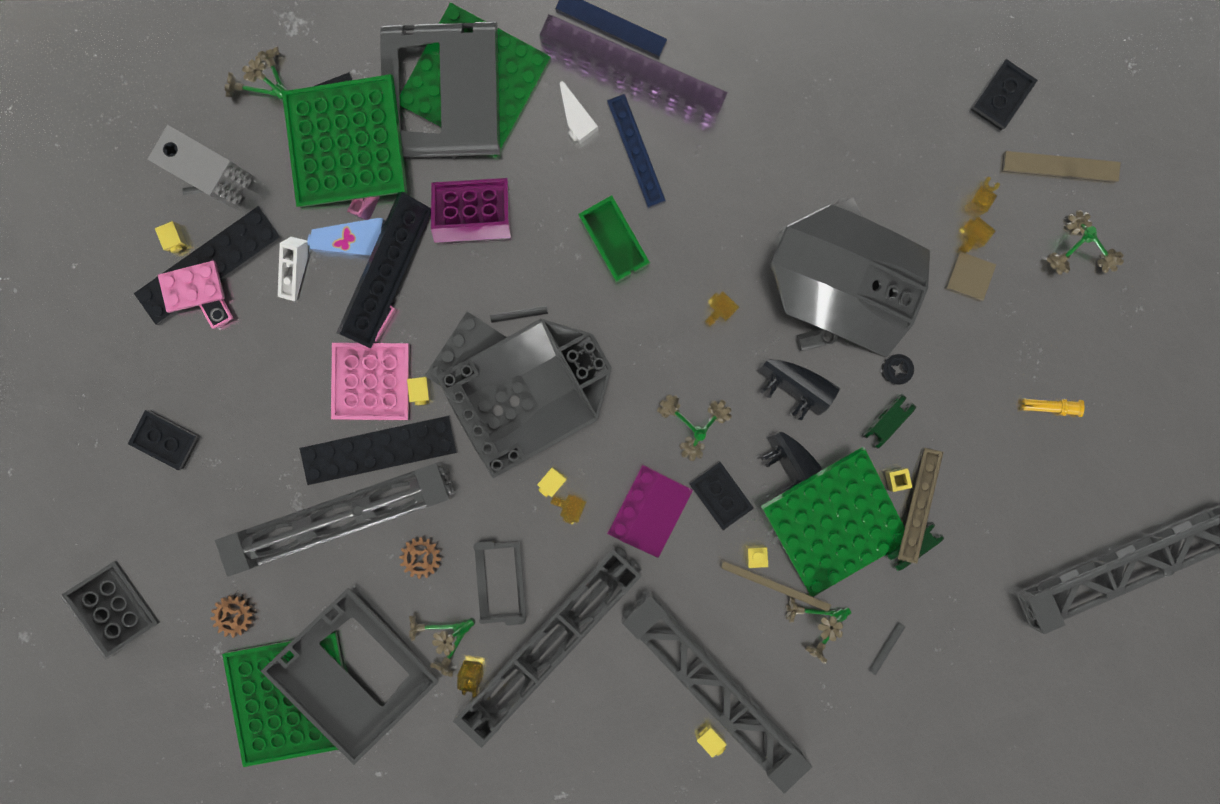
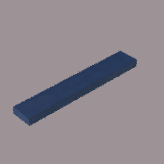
[555,0,667,58]
[607,94,666,208]

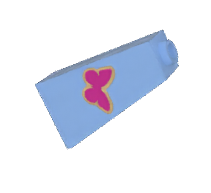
[307,218,386,257]

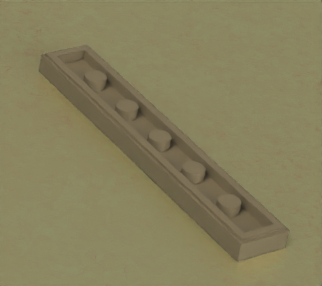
[1002,151,1121,182]
[898,448,944,564]
[720,559,831,611]

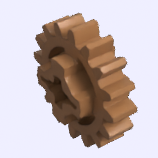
[399,536,442,579]
[211,595,254,638]

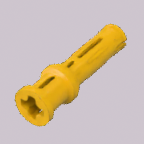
[1022,398,1085,417]

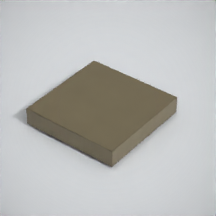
[946,252,996,301]

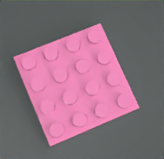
[331,343,410,420]

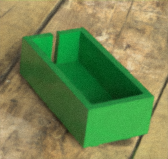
[578,195,650,284]

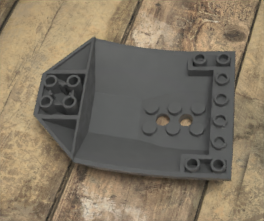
[771,204,930,357]
[436,318,612,478]

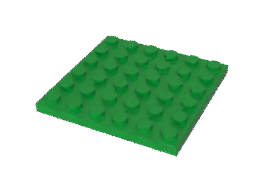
[400,2,551,158]
[282,74,407,207]
[761,447,905,597]
[222,632,343,767]

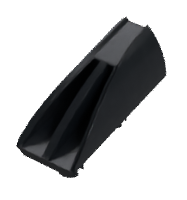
[757,359,840,420]
[761,432,823,494]

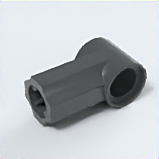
[798,329,838,351]

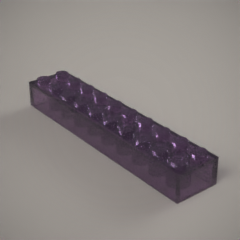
[539,14,728,123]

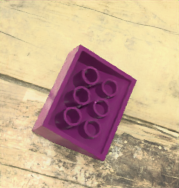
[431,178,511,243]
[607,464,693,558]

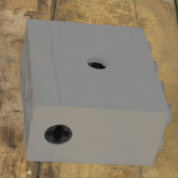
[147,125,252,208]

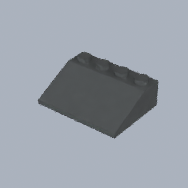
[425,311,507,386]
[61,561,158,660]

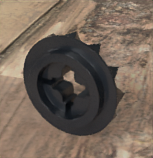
[883,354,914,385]

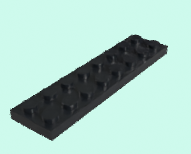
[336,192,431,348]
[134,206,282,325]
[299,415,458,485]

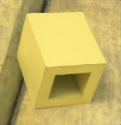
[155,221,187,253]
[407,377,431,405]
[537,467,567,497]
[885,468,912,492]
[746,545,768,568]
[696,723,727,758]

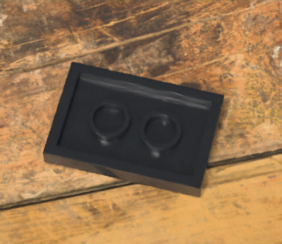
[972,59,1038,129]
[128,410,198,470]
[689,461,754,530]

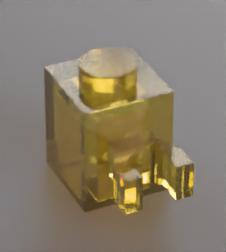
[965,177,1000,215]
[959,217,996,253]
[705,291,739,326]
[551,493,587,525]
[457,660,483,697]

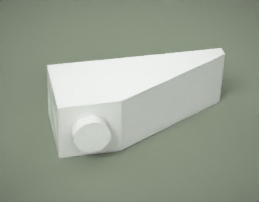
[560,81,598,144]
[278,237,308,301]

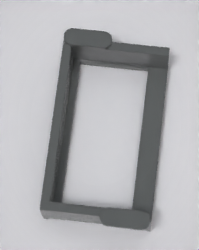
[473,541,526,626]

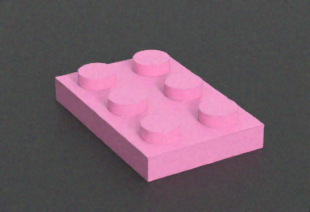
[158,261,225,313]

